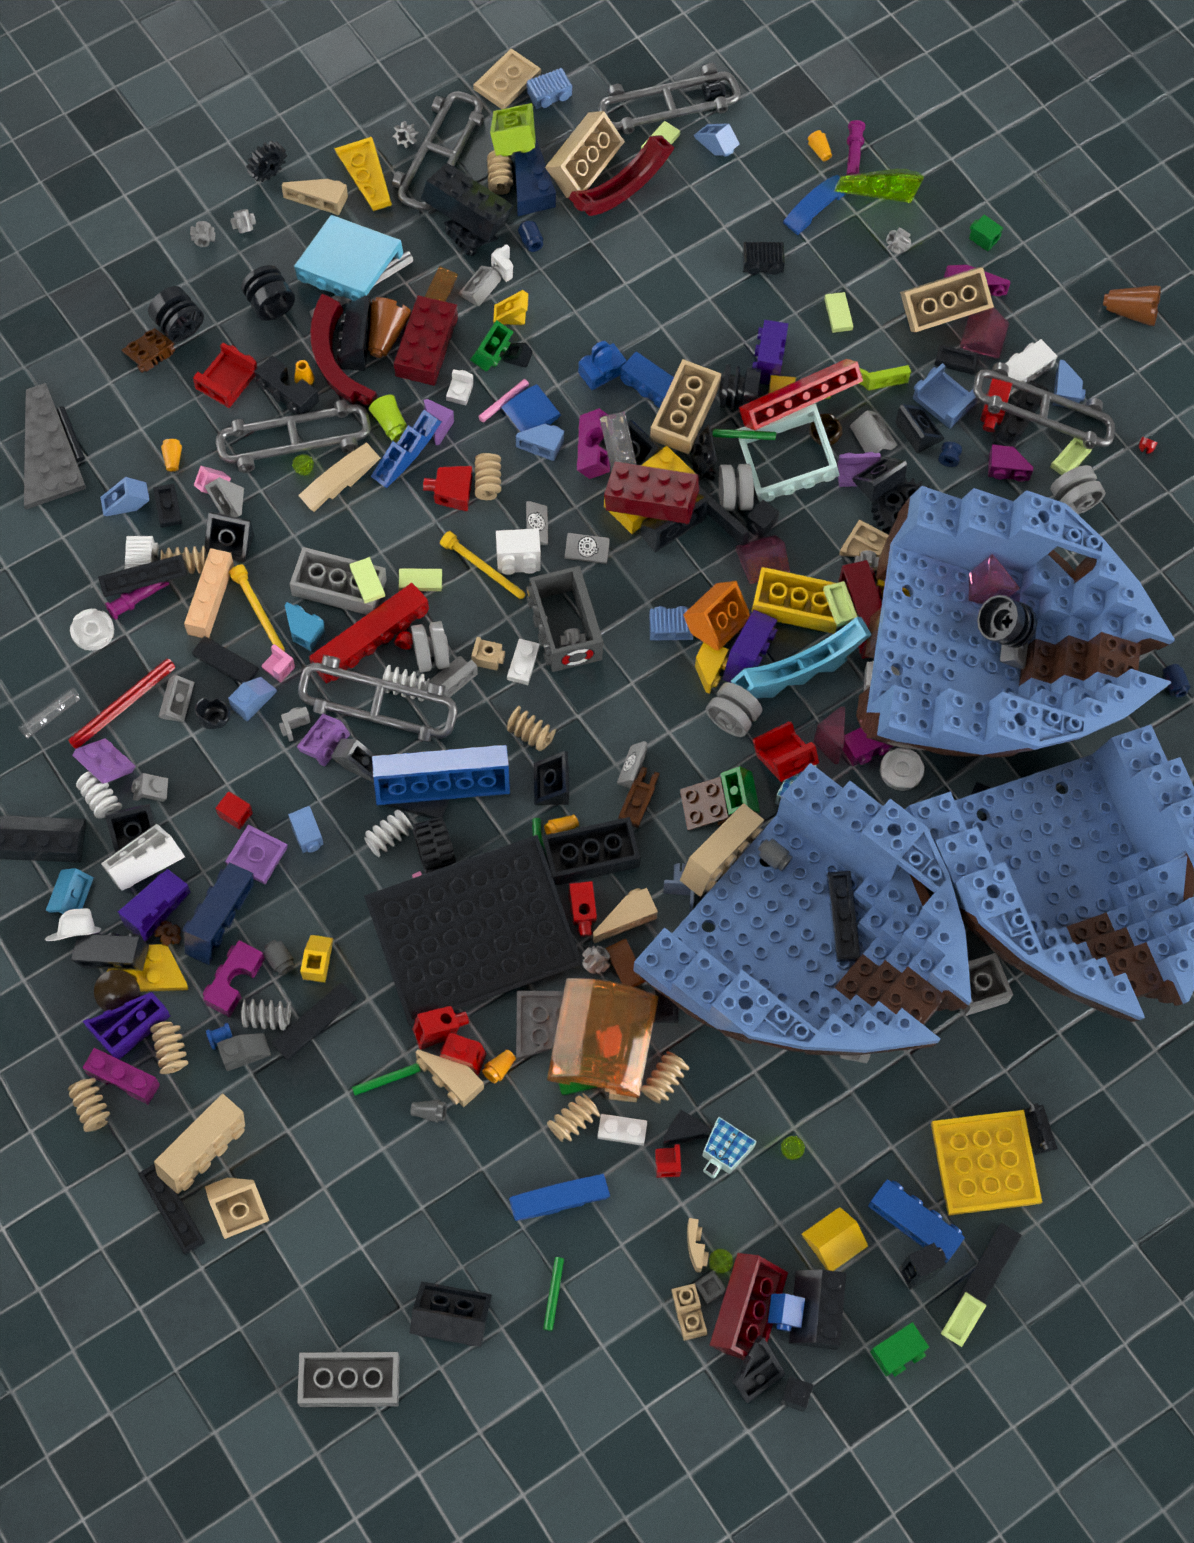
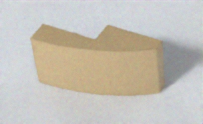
[687,1218,709,1273]
[671,1283,707,1341]

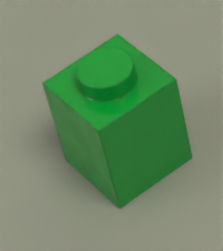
[969,215,1003,252]

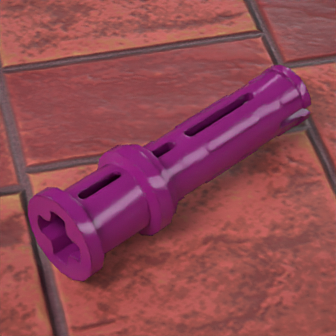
[846,120,866,180]
[105,581,169,620]

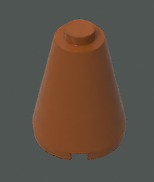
[1103,285,1161,326]
[367,297,411,358]

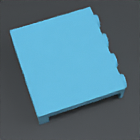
[294,215,403,301]

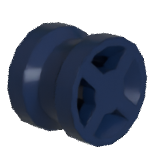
[938,442,962,467]

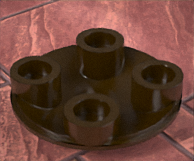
[94,970,140,1011]

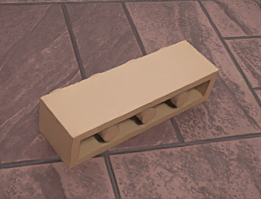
[184,548,234,638]

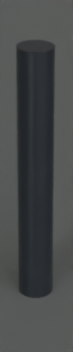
[57,406,85,462]

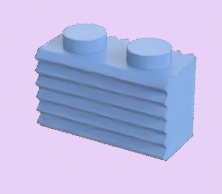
[527,68,572,109]
[649,606,694,640]

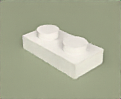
[507,639,540,685]
[598,1114,647,1146]

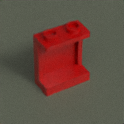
[193,343,257,408]
[753,721,819,782]

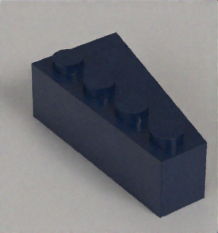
[514,136,556,216]
[183,862,254,965]

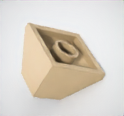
[205,1177,269,1239]

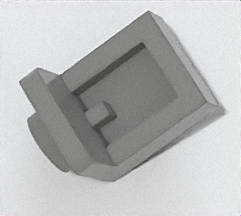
[279,707,311,742]
[131,773,168,802]

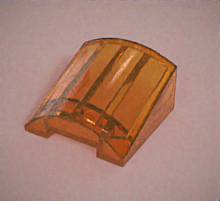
[547,978,658,1098]

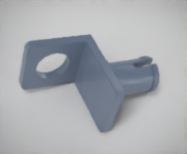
[663,863,694,914]

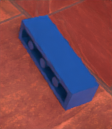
[620,352,674,408]
[868,1179,965,1263]

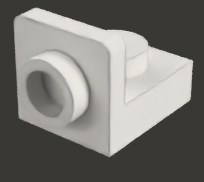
[491,245,513,282]
[446,369,473,406]

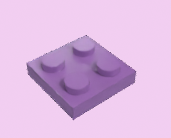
[72,738,135,784]
[225,825,288,884]

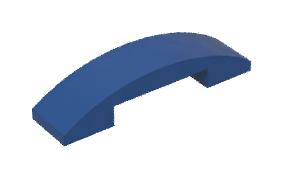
[783,175,852,235]

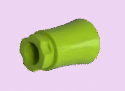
[369,395,407,442]

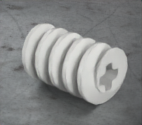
[382,665,430,702]
[76,771,122,819]
[364,810,413,857]

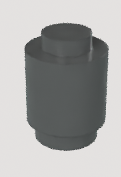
[758,838,793,871]
[263,940,295,975]

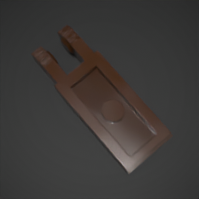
[618,767,660,828]

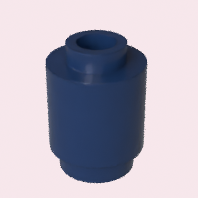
[518,221,543,252]
[1162,664,1191,698]

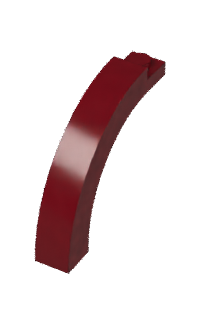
[568,135,674,216]
[310,294,378,406]

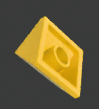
[801,1207,868,1271]

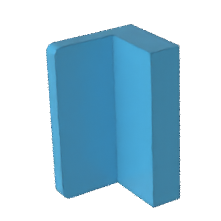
[46,868,94,914]

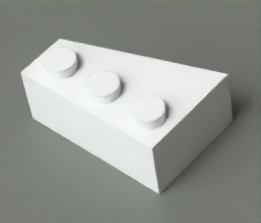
[101,824,185,891]

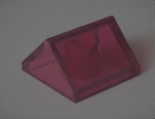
[960,307,1009,359]
[735,535,790,584]
[969,554,1020,604]
[813,706,845,764]

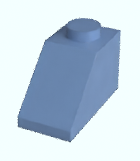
[694,124,739,157]
[1053,360,1085,408]
[516,424,564,461]
[100,477,149,516]
[228,677,277,722]
[288,806,324,853]

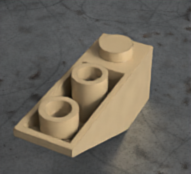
[416,1050,484,1107]

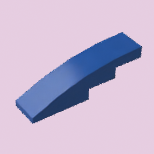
[371,410,442,488]
[509,1174,610,1221]

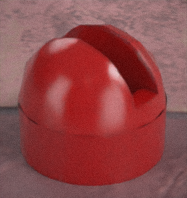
[1139,437,1157,454]
[395,631,413,650]

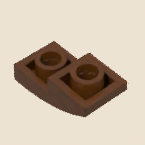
[605,939,645,991]

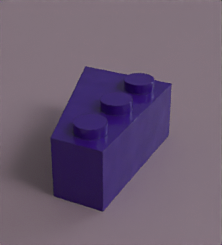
[752,320,789,385]
[722,610,778,683]
[118,869,191,942]
[82,992,171,1059]

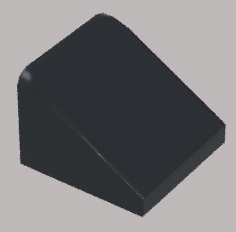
[503,342,533,367]

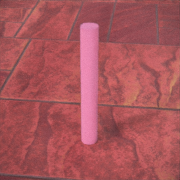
[478,379,529,423]

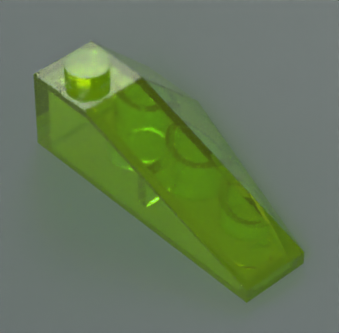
[835,168,924,203]

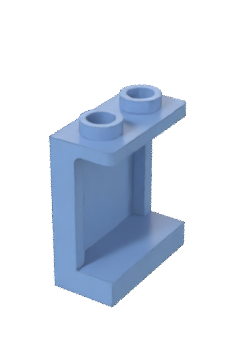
[913,363,978,429]

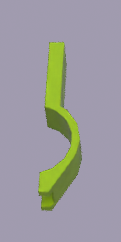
[823,365,911,400]

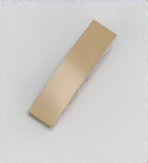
[299,443,380,512]

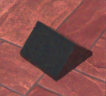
[895,404,945,454]
[607,420,660,465]
[852,457,907,502]
[205,512,254,562]
[534,751,569,805]
[105,804,156,853]

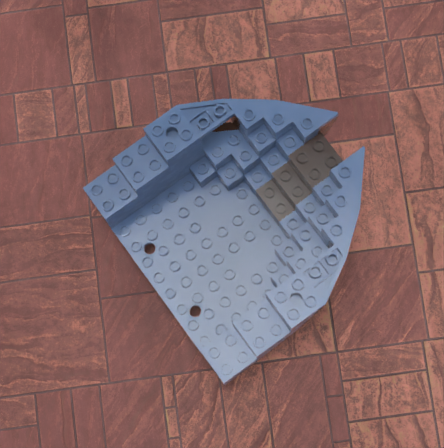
[856,486,1175,758]
[905,725,1194,1022]
[633,763,971,1056]

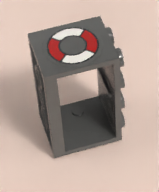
[526,566,603,672]

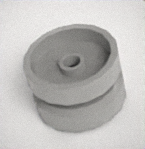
[719,464,754,511]
[1050,465,1106,514]
[411,621,450,673]
[705,682,762,737]

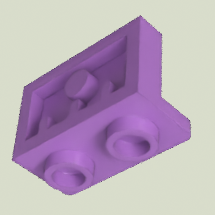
[837,452,881,487]
[297,714,350,767]

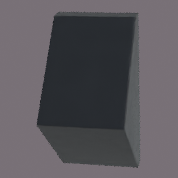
[662,1110,710,1147]

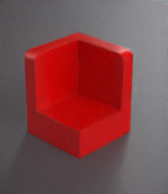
[215,792,253,830]
[655,1144,681,1178]

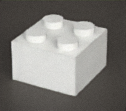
[496,528,541,575]

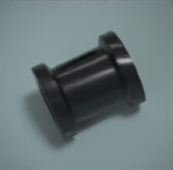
[703,79,726,100]

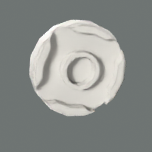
[70,608,115,651]
[880,747,925,791]

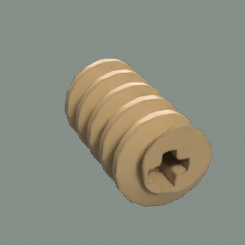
[487,150,513,195]
[475,453,501,500]
[161,546,207,574]
[507,706,556,751]
[150,1022,189,1074]
[641,1051,689,1103]
[68,1078,110,1132]
[547,1093,600,1142]

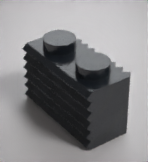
[742,242,785,275]

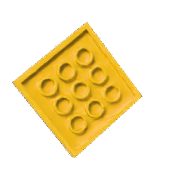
[931,1110,1042,1215]

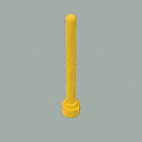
[440,531,525,599]
[229,565,285,652]

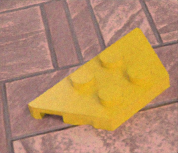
[107,944,188,992]

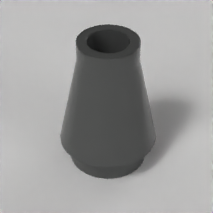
[411,1100,447,1123]

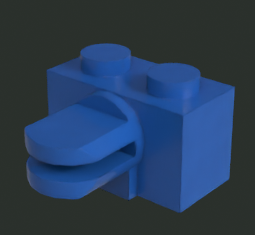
[578,341,627,391]

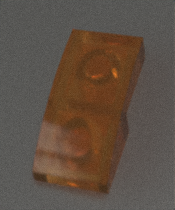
[425,266,458,302]

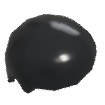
[195,697,230,730]

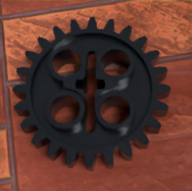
[871,477,930,533]

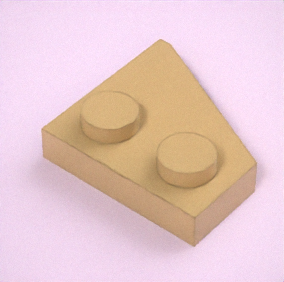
[839,520,889,557]

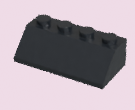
[0,815,86,862]

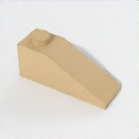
[282,179,348,215]
[593,888,658,943]

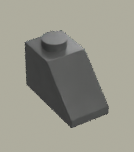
[331,739,376,782]
[217,1033,271,1071]

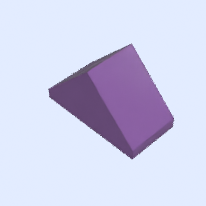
[424,399,454,445]

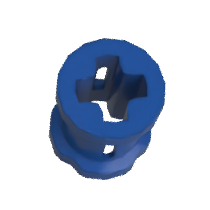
[206,1023,233,1050]

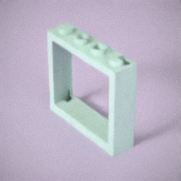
[736,403,840,503]

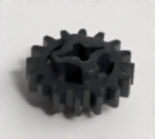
[246,140,287,182]

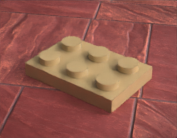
[474,49,541,109]

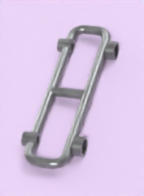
[598,63,741,134]
[392,91,484,210]
[973,363,1115,449]
[216,400,371,473]
[298,655,457,742]

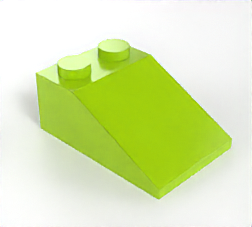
[490,103,536,156]

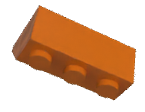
[683,581,750,650]

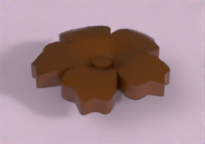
[154,921,182,946]

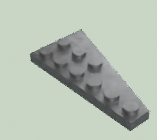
[24,383,86,509]
[516,991,655,1060]

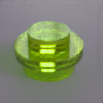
[293,455,314,475]
[781,1136,805,1160]
[709,1249,733,1273]

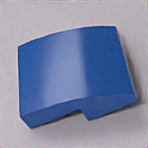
[502,384,561,432]

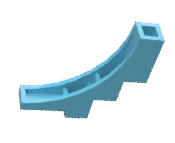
[731,617,871,698]

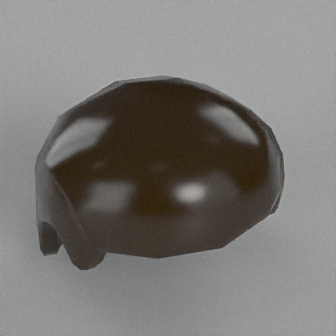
[809,413,842,446]

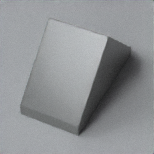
[204,477,244,518]

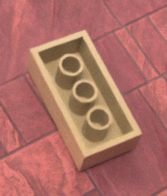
[545,111,625,198]
[900,267,994,332]
[650,359,721,454]
[680,803,764,897]
[154,1093,245,1194]

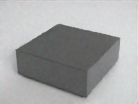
[695,1271,726,1305]

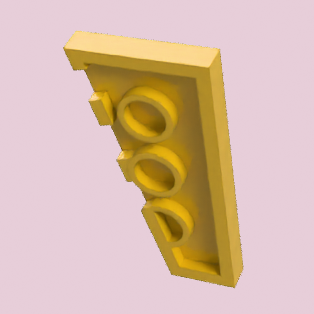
[334,137,392,211]

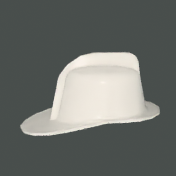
[45,908,101,941]

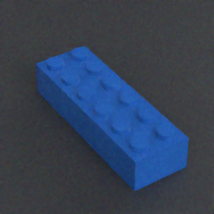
[372,745,510,805]

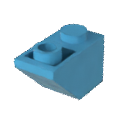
[285,602,325,651]

